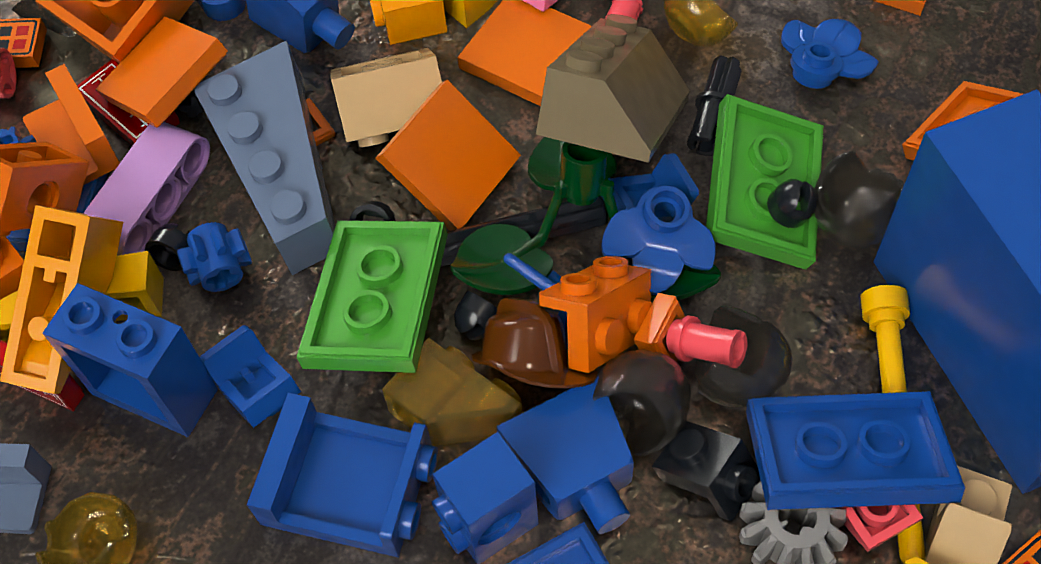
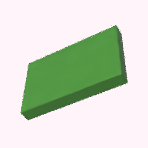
[706,94,824,270]
[297,220,448,373]

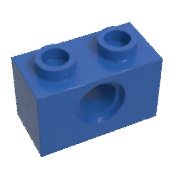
[431,432,539,564]

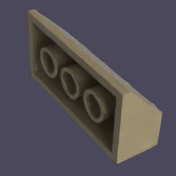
[536,14,690,163]

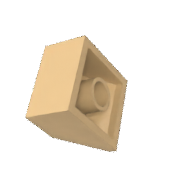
[331,48,442,147]

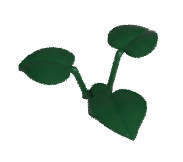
[451,137,721,301]

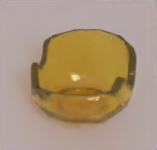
[664,0,738,47]
[35,492,138,564]

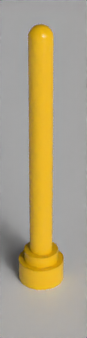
[860,285,925,563]

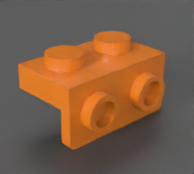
[539,256,652,373]

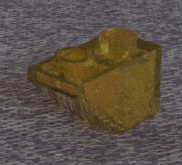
[382,338,522,446]

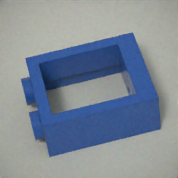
[42,283,218,437]

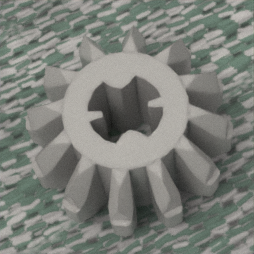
[739,482,848,564]

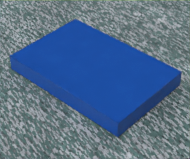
[746,391,965,510]

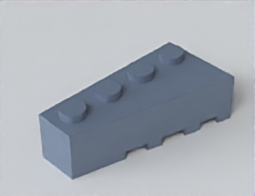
[194,40,336,275]

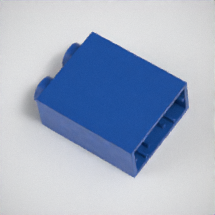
[873,89,1041,494]

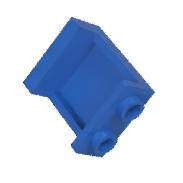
[247,393,438,558]

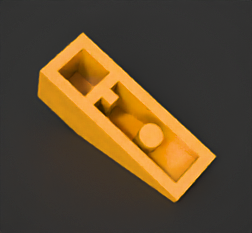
[0,205,123,394]

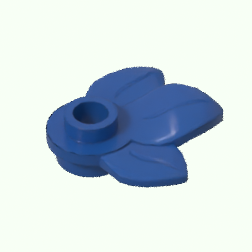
[781,19,879,89]
[601,186,715,295]

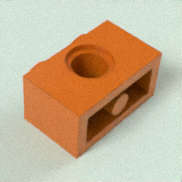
[0,142,90,236]

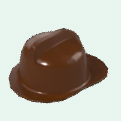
[471,297,598,389]

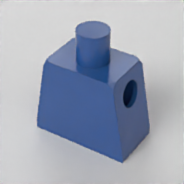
[246,0,355,53]
[496,375,634,534]

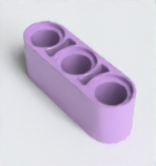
[84,122,210,255]

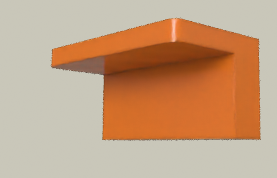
[23,64,120,185]

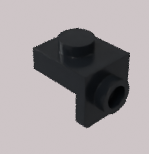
[652,420,760,521]

